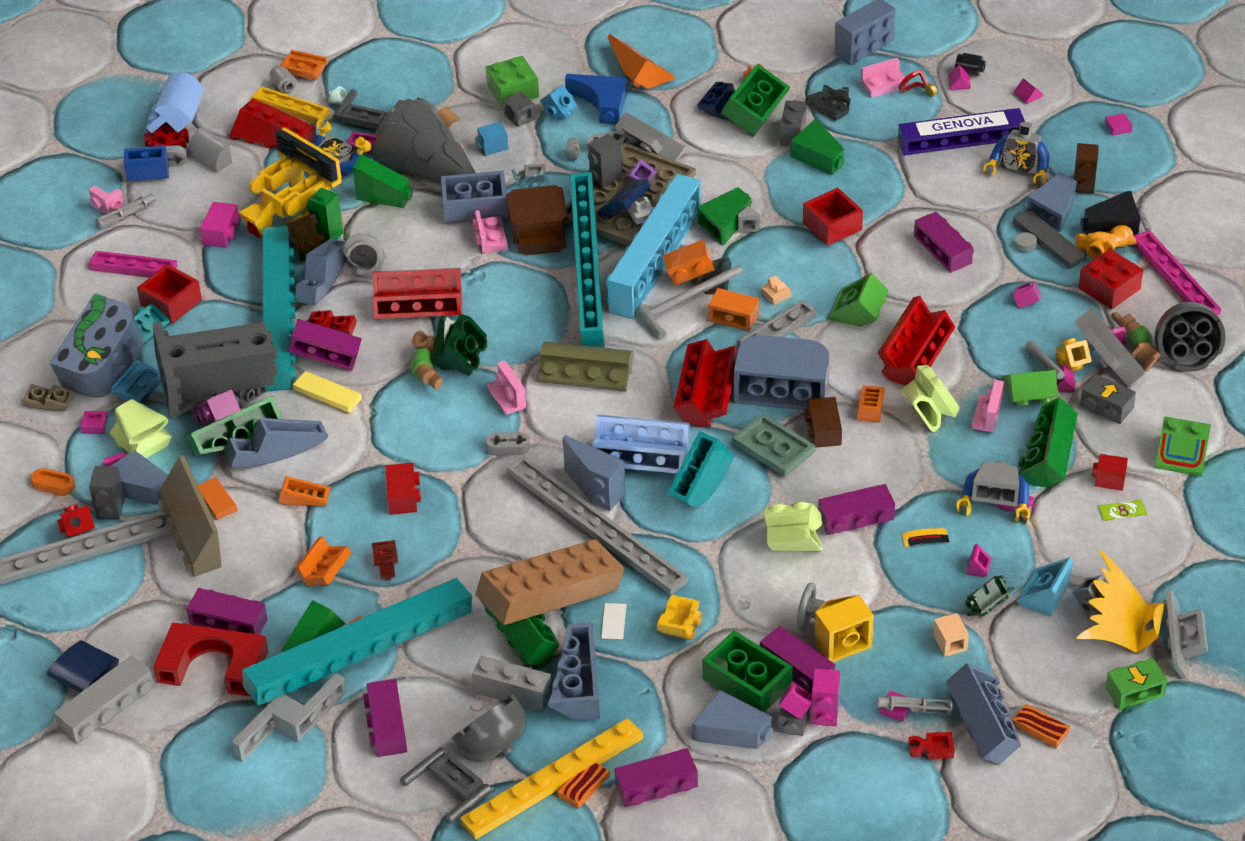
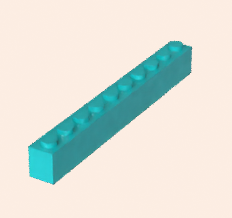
[570,172,605,347]
[263,226,296,392]
[242,577,472,706]

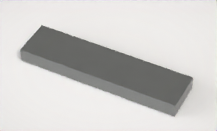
[1013,209,1087,269]

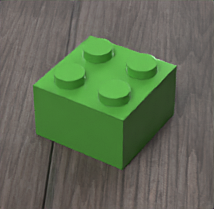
[485,56,539,108]

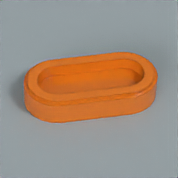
[30,468,76,496]

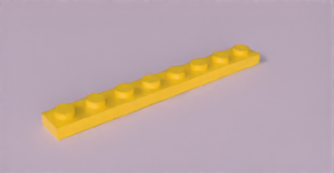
[460,718,643,840]

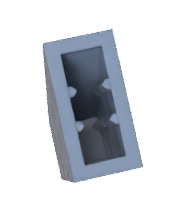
[1027,172,1077,232]
[111,450,168,505]
[692,690,773,749]

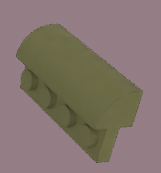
[537,341,634,391]

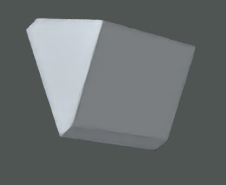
[738,206,760,233]

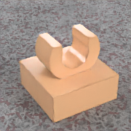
[761,275,792,305]

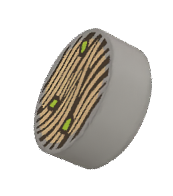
[567,138,579,159]

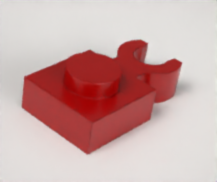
[908,732,955,759]

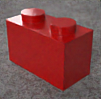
[385,463,421,515]

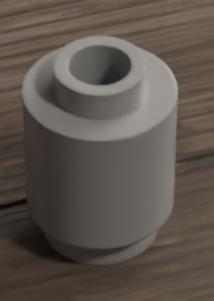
[270,66,297,94]

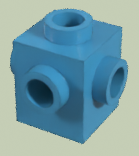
[540,85,577,121]

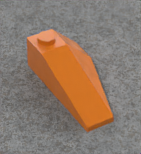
[608,34,675,89]

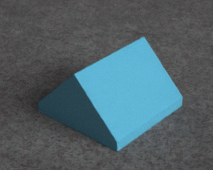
[1017,557,1073,616]

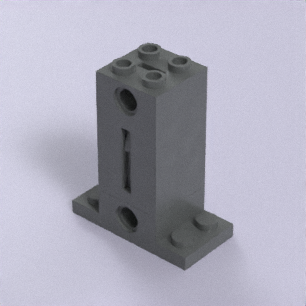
[152,322,278,418]

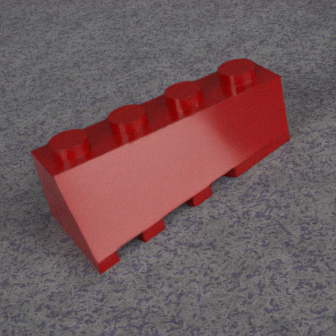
[229,98,317,149]

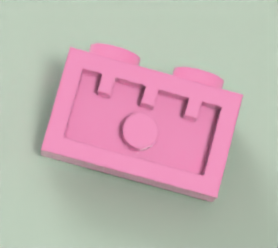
[861,58,908,98]
[472,210,508,253]
[487,361,526,415]
[971,380,1004,433]

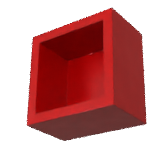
[803,187,863,246]
[1079,248,1143,309]
[137,264,202,324]

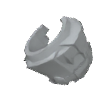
[342,233,386,278]

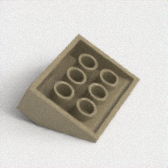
[158,455,222,577]

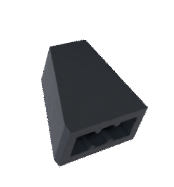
[1080,191,1140,235]

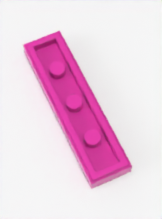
[88,251,178,277]

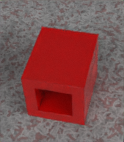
[1092,454,1128,491]

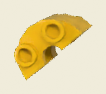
[657,595,702,640]

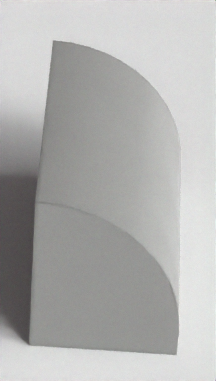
[188,127,232,173]

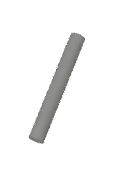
[1025,341,1065,380]

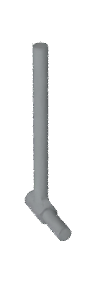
[636,265,742,339]

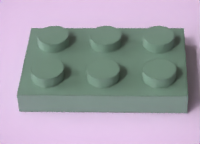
[732,413,815,477]

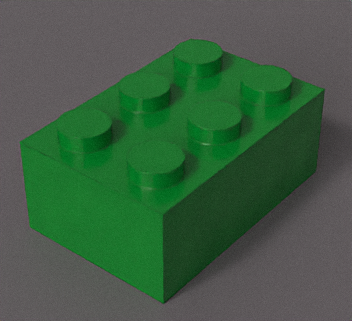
[721,63,790,136]
[702,630,793,713]

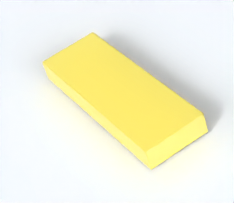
[293,371,362,413]

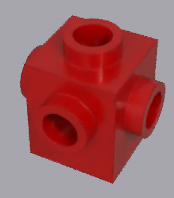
[57,504,95,537]

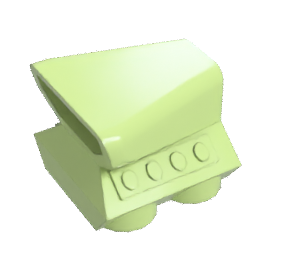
[902,365,960,432]
[109,399,172,458]
[764,502,823,551]

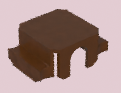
[507,185,568,256]

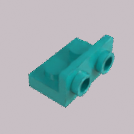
[134,303,170,346]

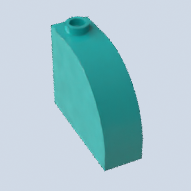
[667,431,734,507]

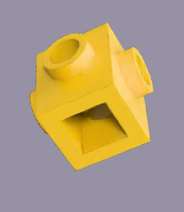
[1056,338,1092,371]

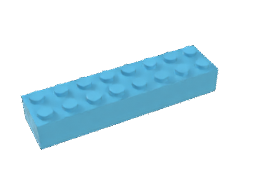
[606,174,701,319]

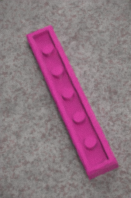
[1133,230,1221,315]

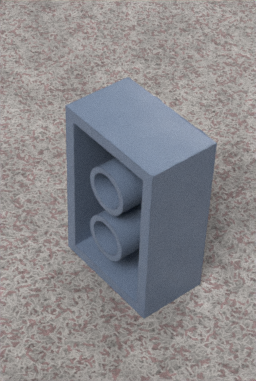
[834,0,896,65]
[441,170,508,223]

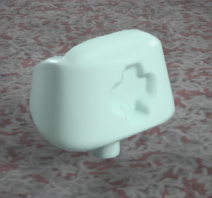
[328,86,347,105]

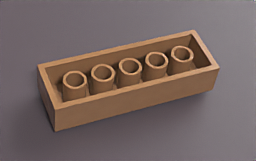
[475,539,625,625]

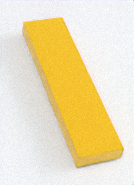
[250,86,330,124]

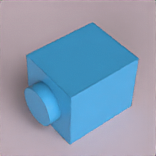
[475,122,509,156]

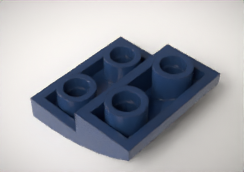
[697,82,736,121]
[597,179,651,217]
[47,640,119,693]

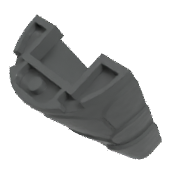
[372,97,476,184]

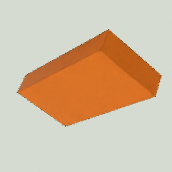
[197,477,238,520]

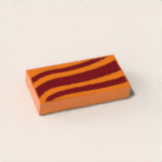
[1013,704,1070,748]
[557,763,610,809]

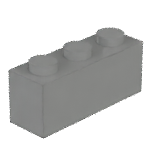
[472,655,552,711]

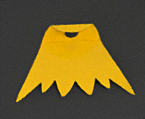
[1076,549,1165,654]

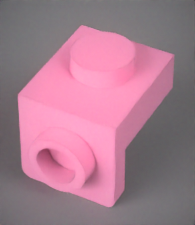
[89,186,124,214]

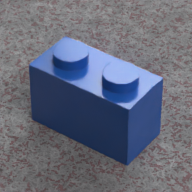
[124,146,169,182]

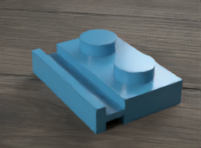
[111,360,161,404]

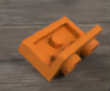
[296,537,351,586]

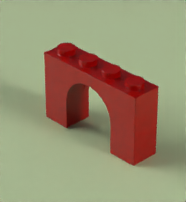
[153,622,269,697]

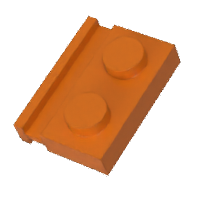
[279,49,328,81]

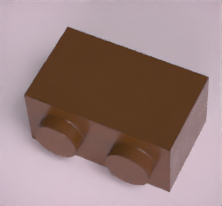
[1074,143,1099,194]
[804,397,842,448]

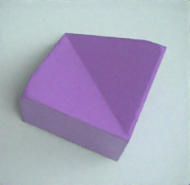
[627,159,657,182]

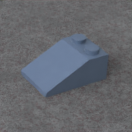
[563,435,626,511]

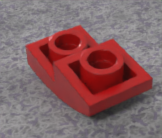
[307,310,357,335]

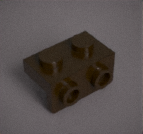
[285,208,326,262]

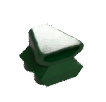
[431,313,487,376]

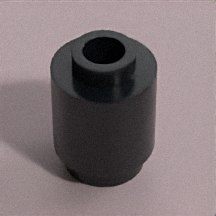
[955,53,986,76]

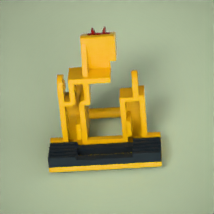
[239,127,342,238]

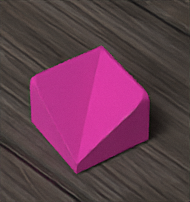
[1013,281,1041,308]
[779,682,812,719]

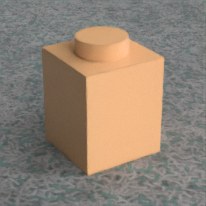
[933,613,969,657]

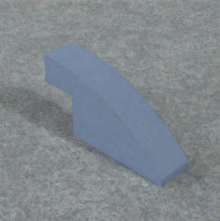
[295,238,346,305]
[224,418,328,467]

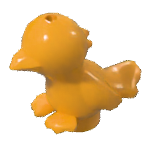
[1074,225,1137,259]

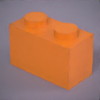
[663,239,715,286]
[708,288,759,331]

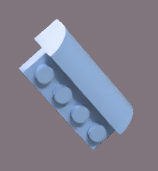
[146,72,205,133]
[592,415,690,473]

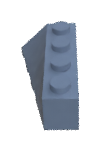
[548,623,600,721]
[946,663,1021,765]

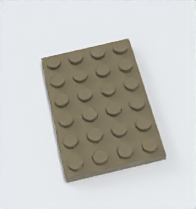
[564,143,696,247]

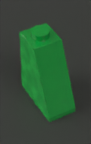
[791,119,845,175]
[352,155,413,208]
[697,187,752,245]
[303,188,344,241]
[281,600,346,652]

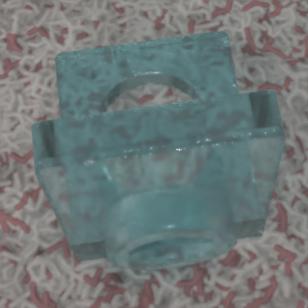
[511,169,551,189]

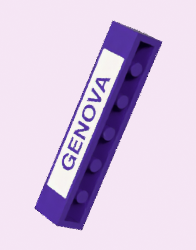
[898,108,1025,156]

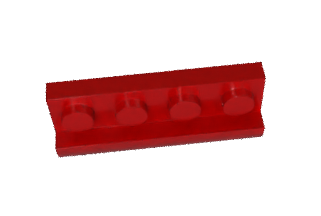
[372,268,463,319]
[877,296,955,386]
[674,339,738,427]

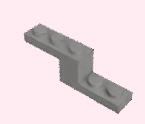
[231,673,346,762]

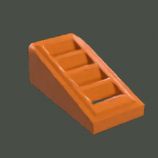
[857,385,885,422]
[279,476,331,507]

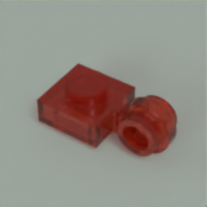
[372,540,398,581]

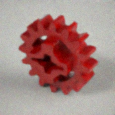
[144,123,189,148]

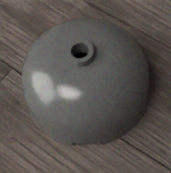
[1155,302,1226,372]
[451,694,527,761]

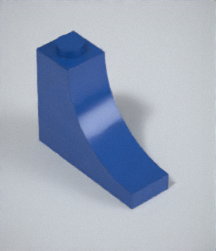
[565,74,627,124]

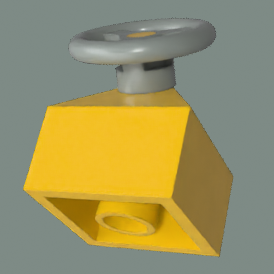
[797,582,874,662]

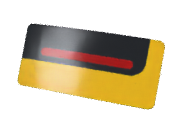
[902,528,949,547]

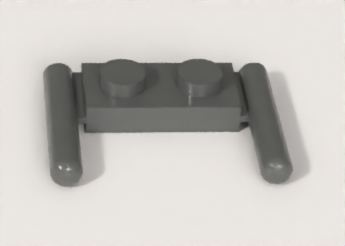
[332,89,403,130]
[400,747,492,824]

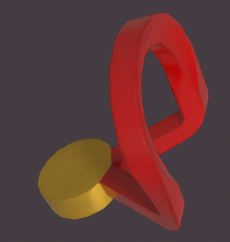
[898,69,937,97]

